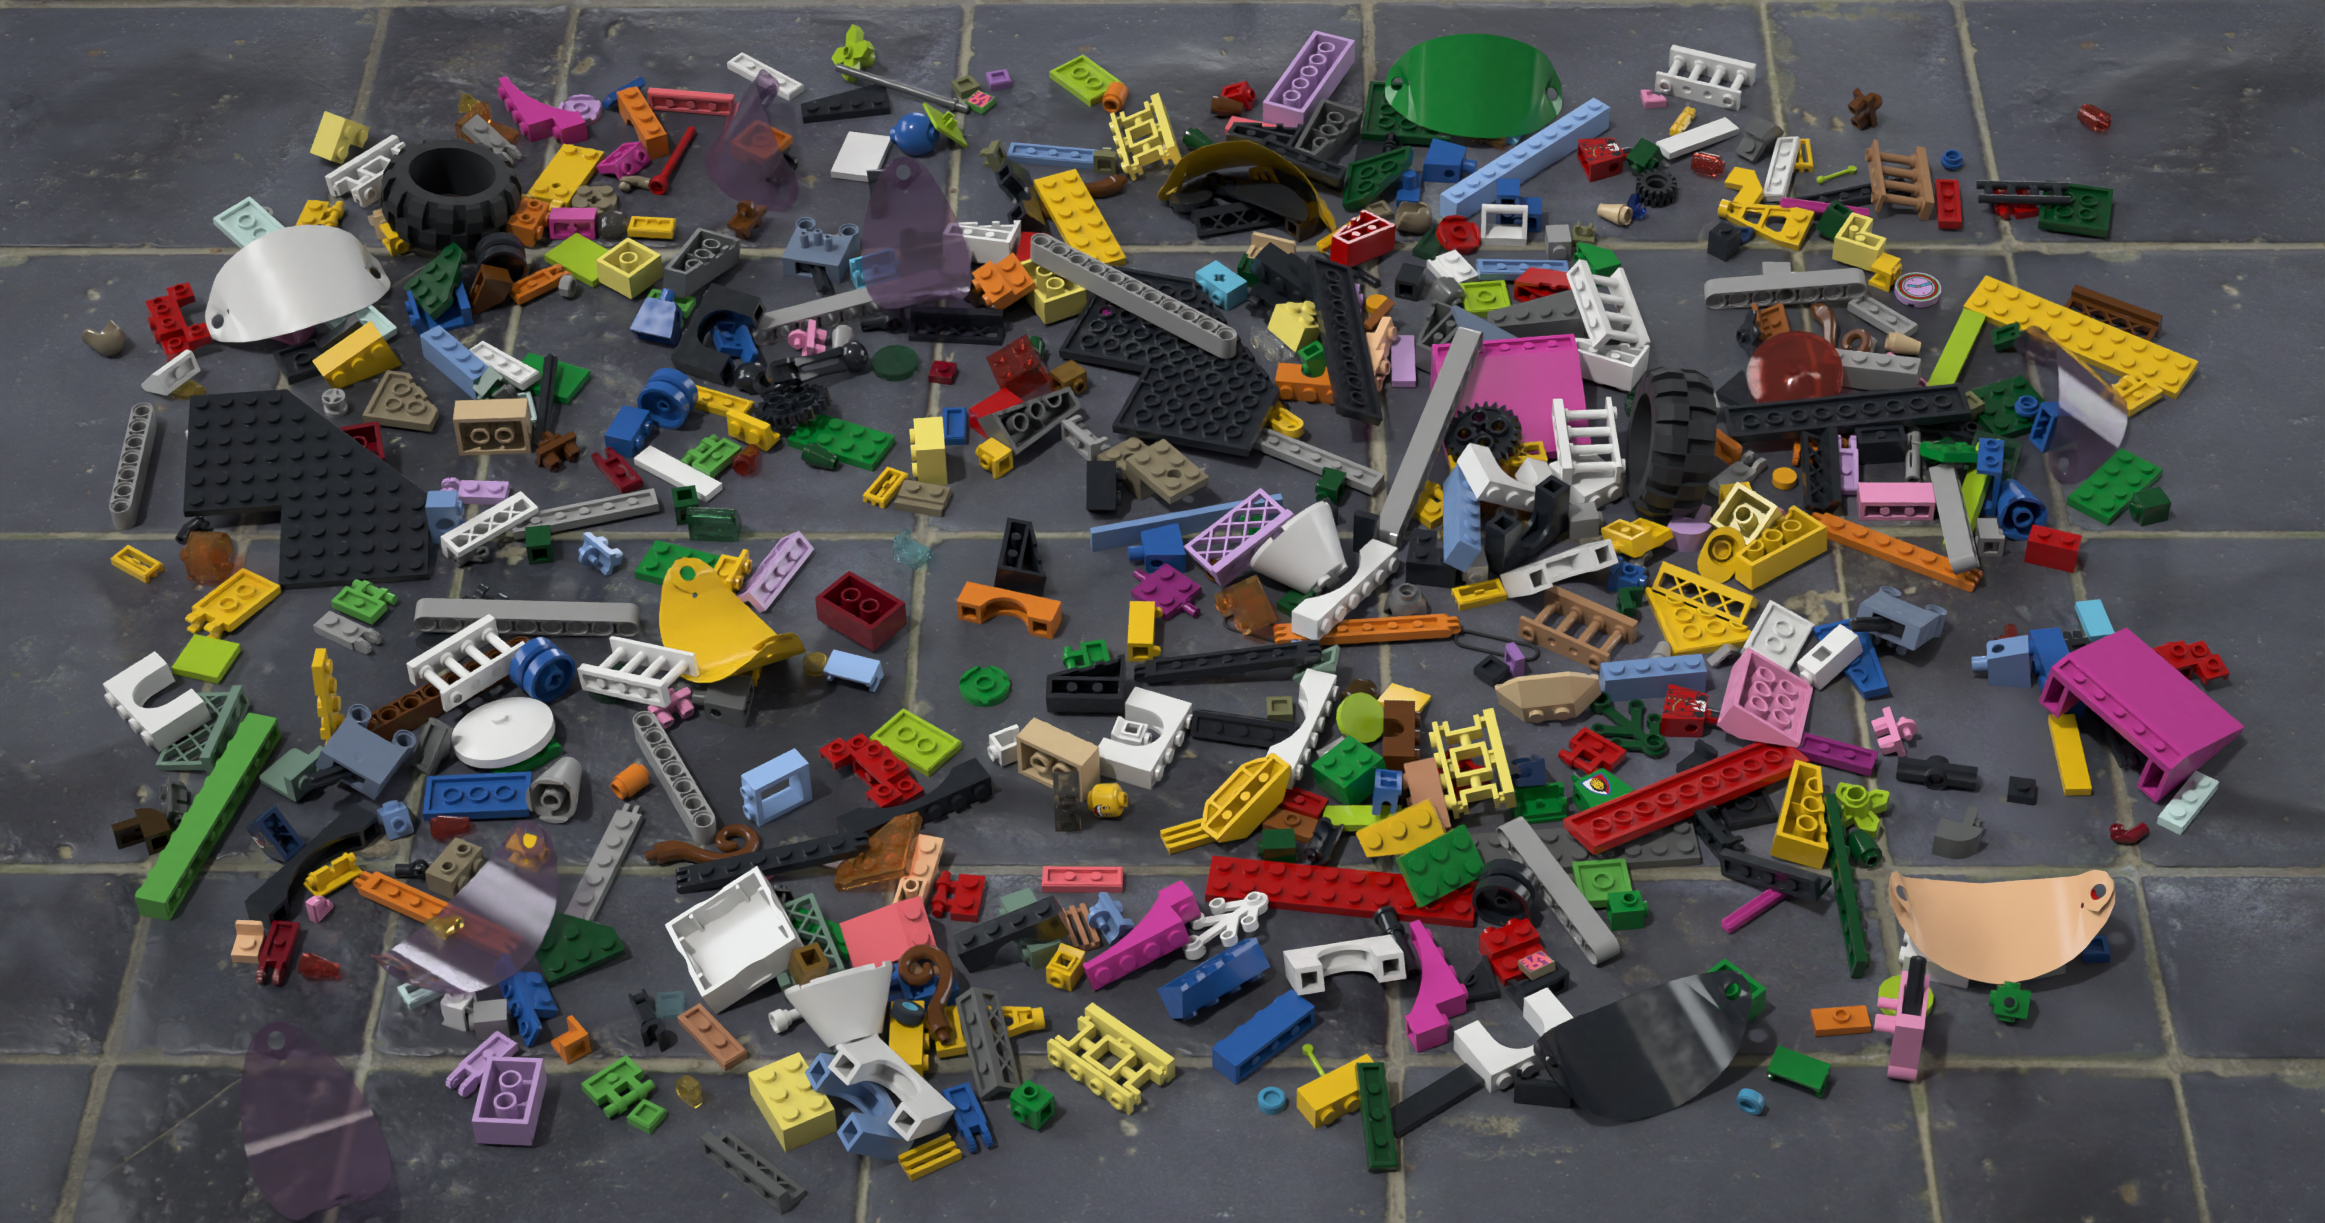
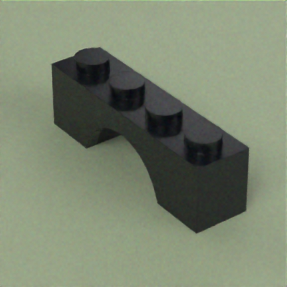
[995,159,1046,234]
[1250,242,1314,303]
[953,895,1070,973]

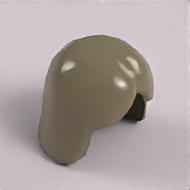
[1394,201,1433,234]
[81,320,125,356]

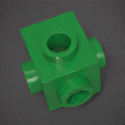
[1988,981,2031,1022]
[1009,1079,1055,1131]

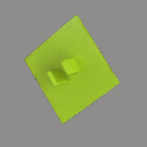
[922,102,968,148]

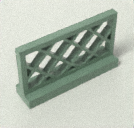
[155,685,251,776]
[776,893,845,1003]

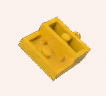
[1601,518,1673,558]

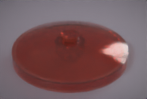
[1747,331,1843,403]

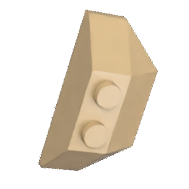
[1495,671,1601,723]

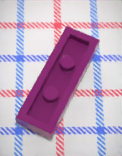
[1796,732,1878,776]

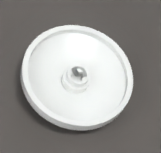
[452,697,555,768]

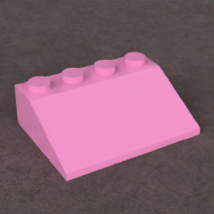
[1717,647,1813,748]

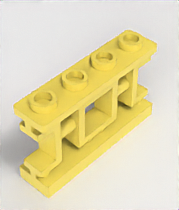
[1109,93,1182,181]
[1429,708,1517,819]
[1047,1002,1175,1115]

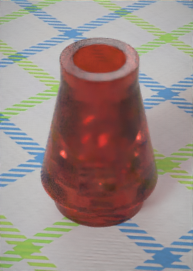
[732,444,760,476]
[430,814,470,841]
[298,951,341,979]

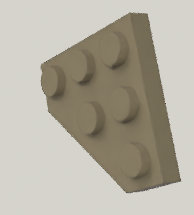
[362,370,439,432]

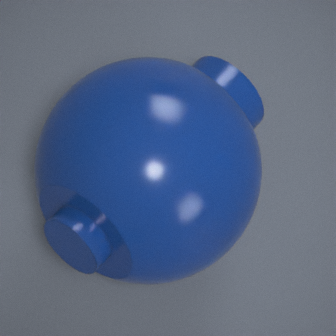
[890,112,940,156]

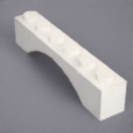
[1292,539,1399,640]
[1266,668,1339,790]

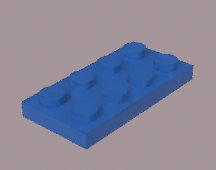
[423,772,533,821]

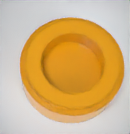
[1366,294,1387,314]
[1772,467,1797,490]

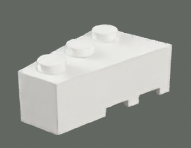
[943,220,1021,265]
[1575,338,1650,391]

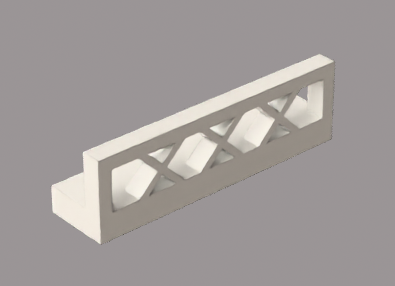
[440,491,539,559]

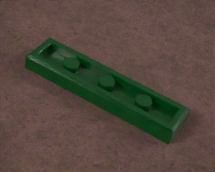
[1355,1062,1398,1172]

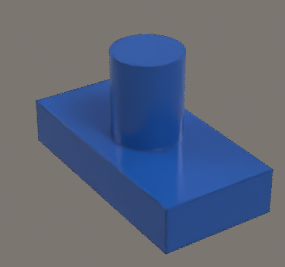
[1396,169,1422,207]

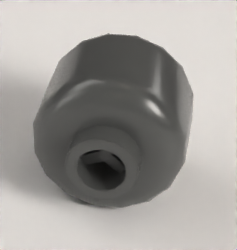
[1431,276,1465,307]

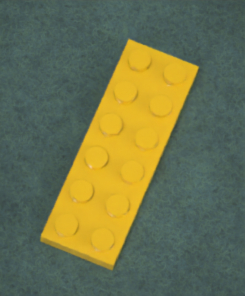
[1034,169,1126,266]

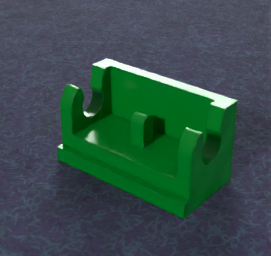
[1510,781,1567,825]
[1767,1045,1831,1098]

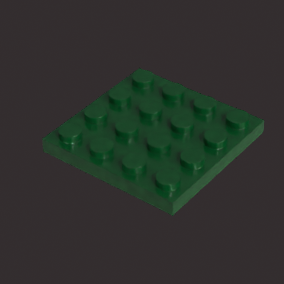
[1362,81,1451,145]

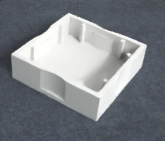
[665,866,804,1014]

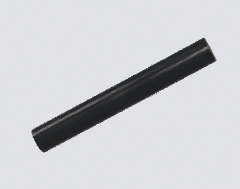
[1325,250,1381,288]

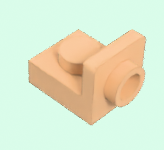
[231,920,266,963]

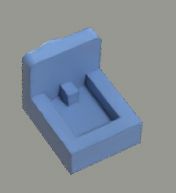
[377,800,414,840]

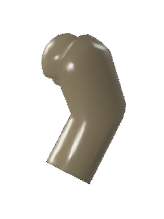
[619,176,652,192]

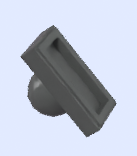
[410,717,454,776]

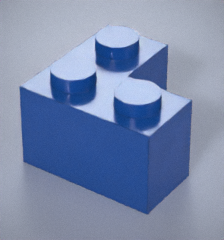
[1495,178,1542,232]

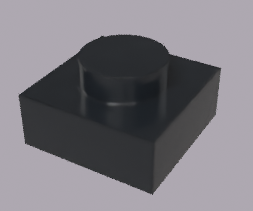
[1474,654,1510,686]
[2007,776,2036,805]

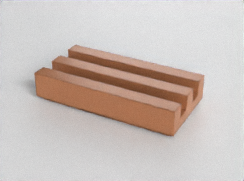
[1062,903,1100,951]

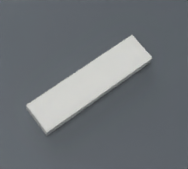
[727,53,804,101]
[1656,117,1739,160]
[1763,136,1801,202]
[469,341,541,390]
[634,446,723,503]

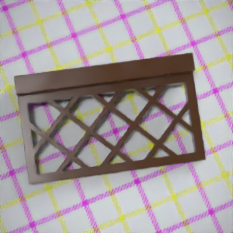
[2064,284,2163,342]

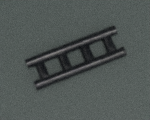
[1976,180,2071,205]

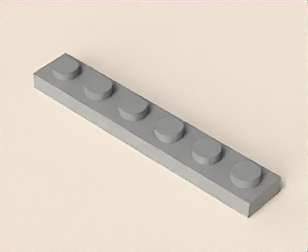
[1253,427,1385,495]
[512,488,659,540]

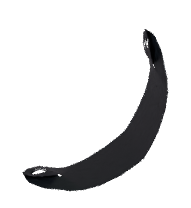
[1533,970,1752,1119]

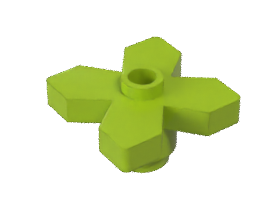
[832,24,875,83]
[1835,782,1890,838]

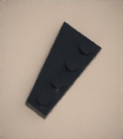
[801,84,890,124]

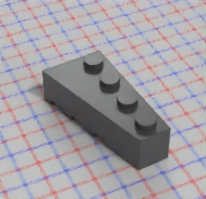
[1294,98,1363,160]
[663,228,741,298]
[1487,289,1585,339]
[977,386,1082,456]

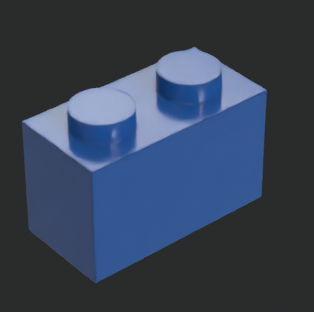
[604,405,653,459]

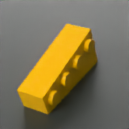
[1735,505,1827,590]
[1769,759,1828,870]

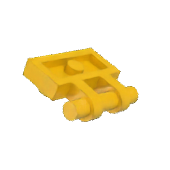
[295,200,345,228]
[2099,373,2163,417]
[1412,479,1443,530]

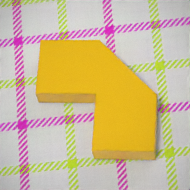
[1724,167,1765,204]

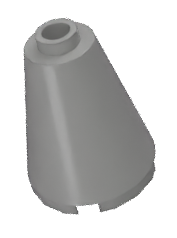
[526,757,582,824]

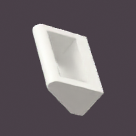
[1481,204,1528,246]
[141,350,201,396]

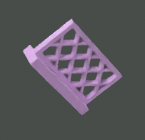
[1184,488,1294,588]

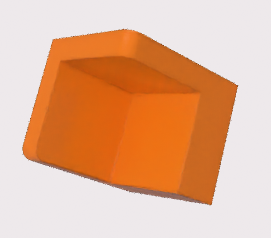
[551,1015,591,1065]

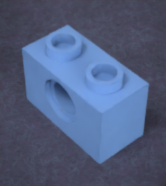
[425,490,467,544]

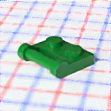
[1919,442,1978,463]

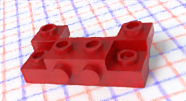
[145,282,213,362]
[2152,640,2230,685]
[819,733,925,808]

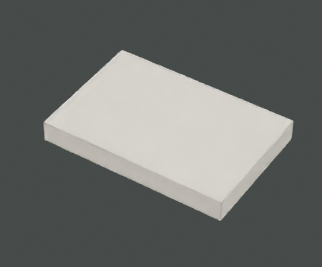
[831,131,892,182]
[1740,600,1815,671]

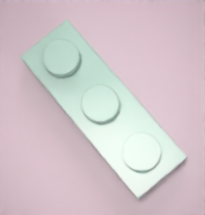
[2157,770,2219,835]

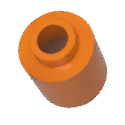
[1102,82,1129,113]
[610,763,650,800]

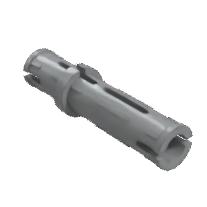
[1905,426,1921,483]

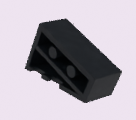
[1226,122,1305,147]
[994,517,1046,597]
[1046,654,1126,714]

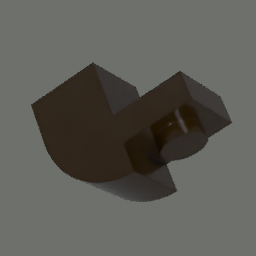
[1285,199,1319,243]
[111,808,172,856]

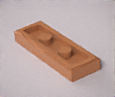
[677,1003,748,1071]

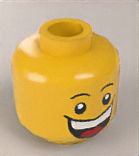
[1087,783,1128,818]

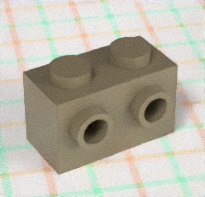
[425,837,485,901]

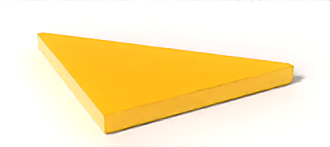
[1644,587,1752,656]

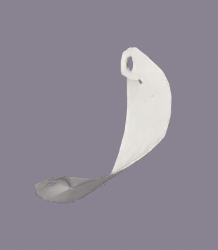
[205,225,391,342]

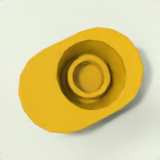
[1697,526,1745,583]

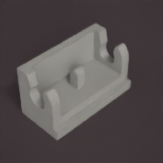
[1061,415,1112,461]

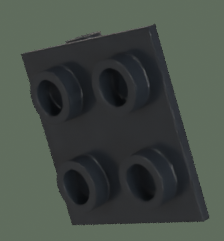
[1354,131,1403,162]

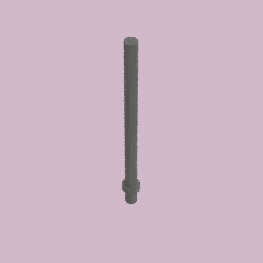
[835,63,970,113]

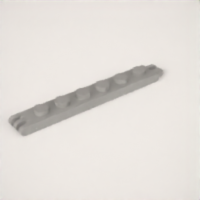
[564,803,643,922]

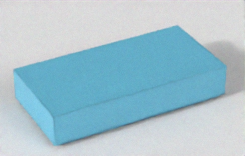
[2075,599,2115,643]

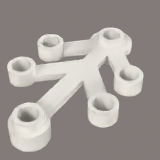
[1182,892,1269,960]

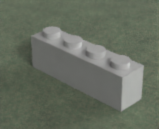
[1821,348,1921,390]

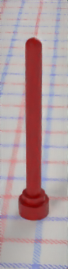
[649,126,696,195]

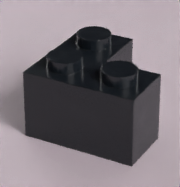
[1086,461,1123,511]
[1405,528,1458,589]

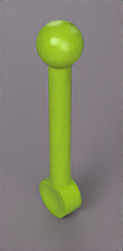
[1816,165,1857,184]
[1302,1044,1325,1076]

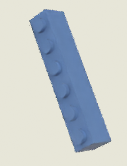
[1443,463,1481,573]

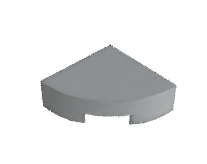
[1707,643,1739,667]

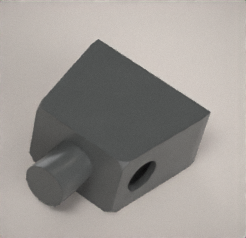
[692,675,754,728]

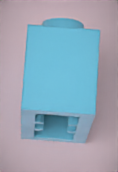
[1196,260,1247,311]

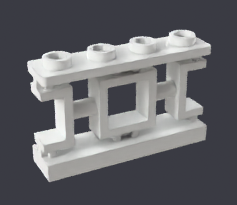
[325,135,406,208]

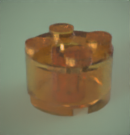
[180,531,234,581]

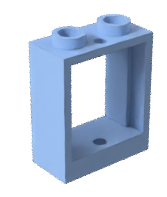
[740,748,813,827]

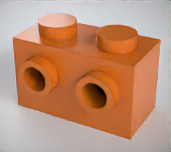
[507,197,550,247]

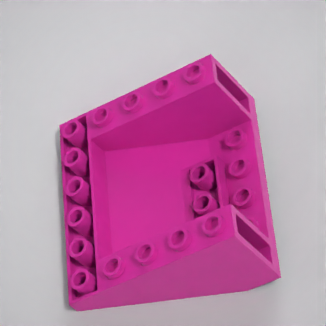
[1430,334,1591,467]
[2038,627,2244,803]

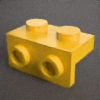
[726,408,780,451]
[714,549,752,594]

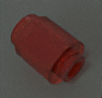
[2077,104,2111,133]
[1691,151,1725,178]

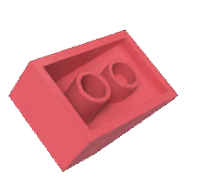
[839,896,937,968]

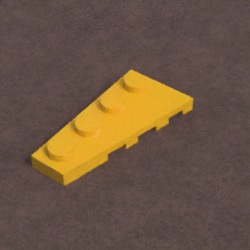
[311,648,345,745]

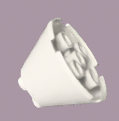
[1250,501,1348,596]
[784,961,893,1053]

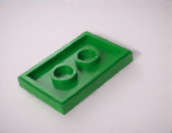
[513,353,591,405]

